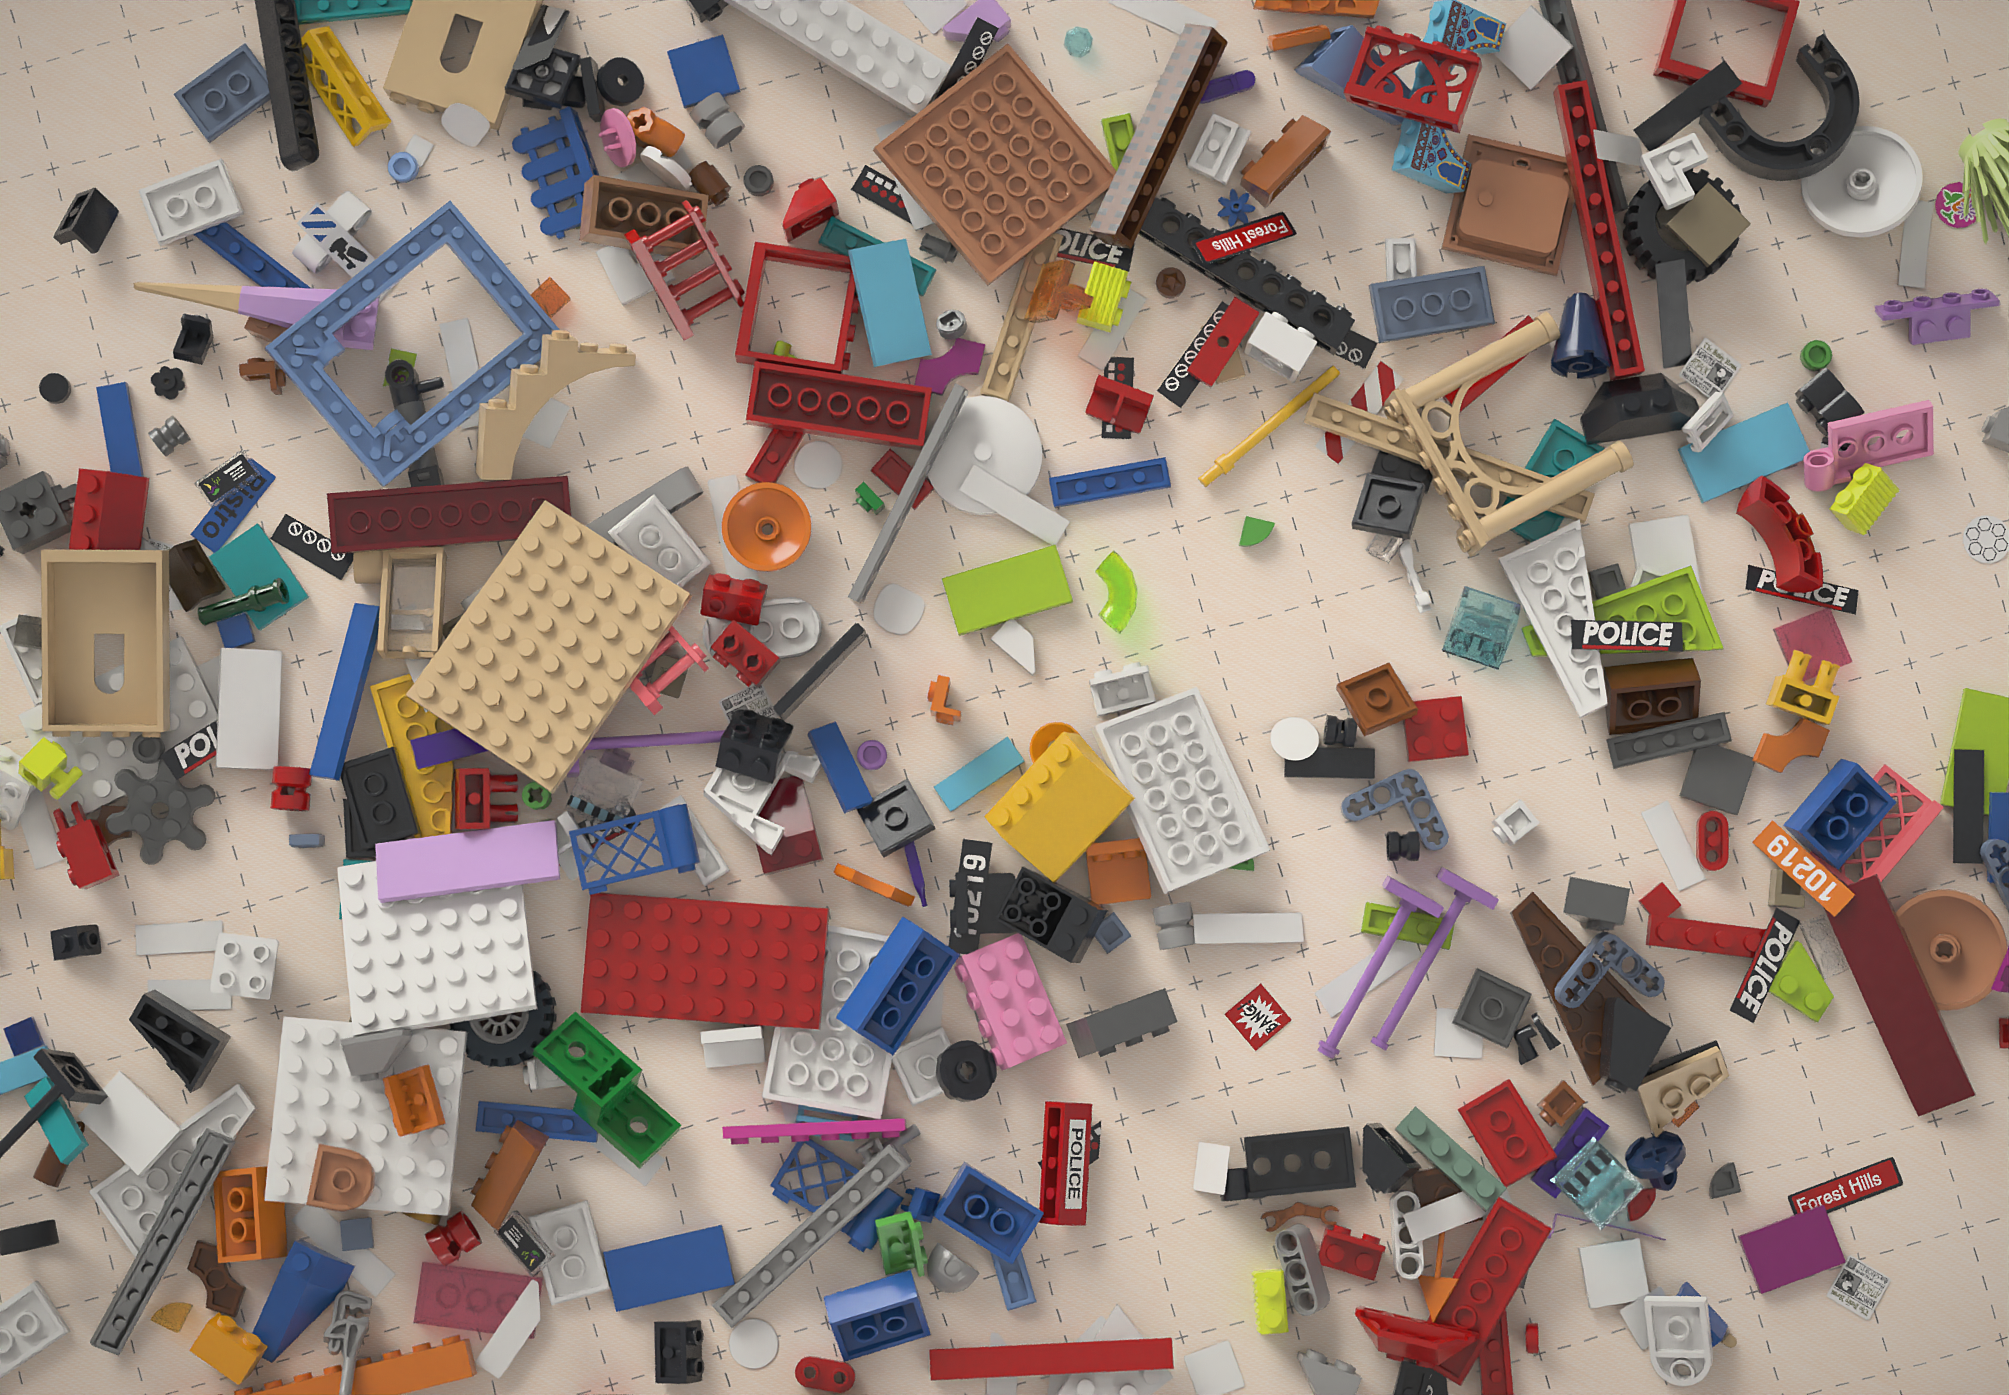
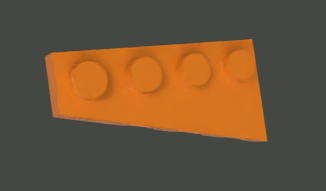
[1253,0,1380,19]

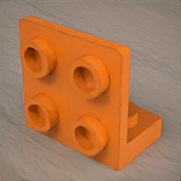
[1086,838,1151,905]

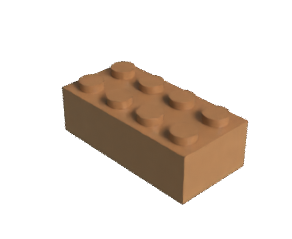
[579,175,709,260]

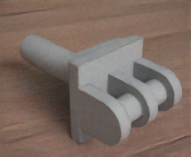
[856,1124,921,1165]

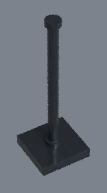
[0,1048,108,1158]

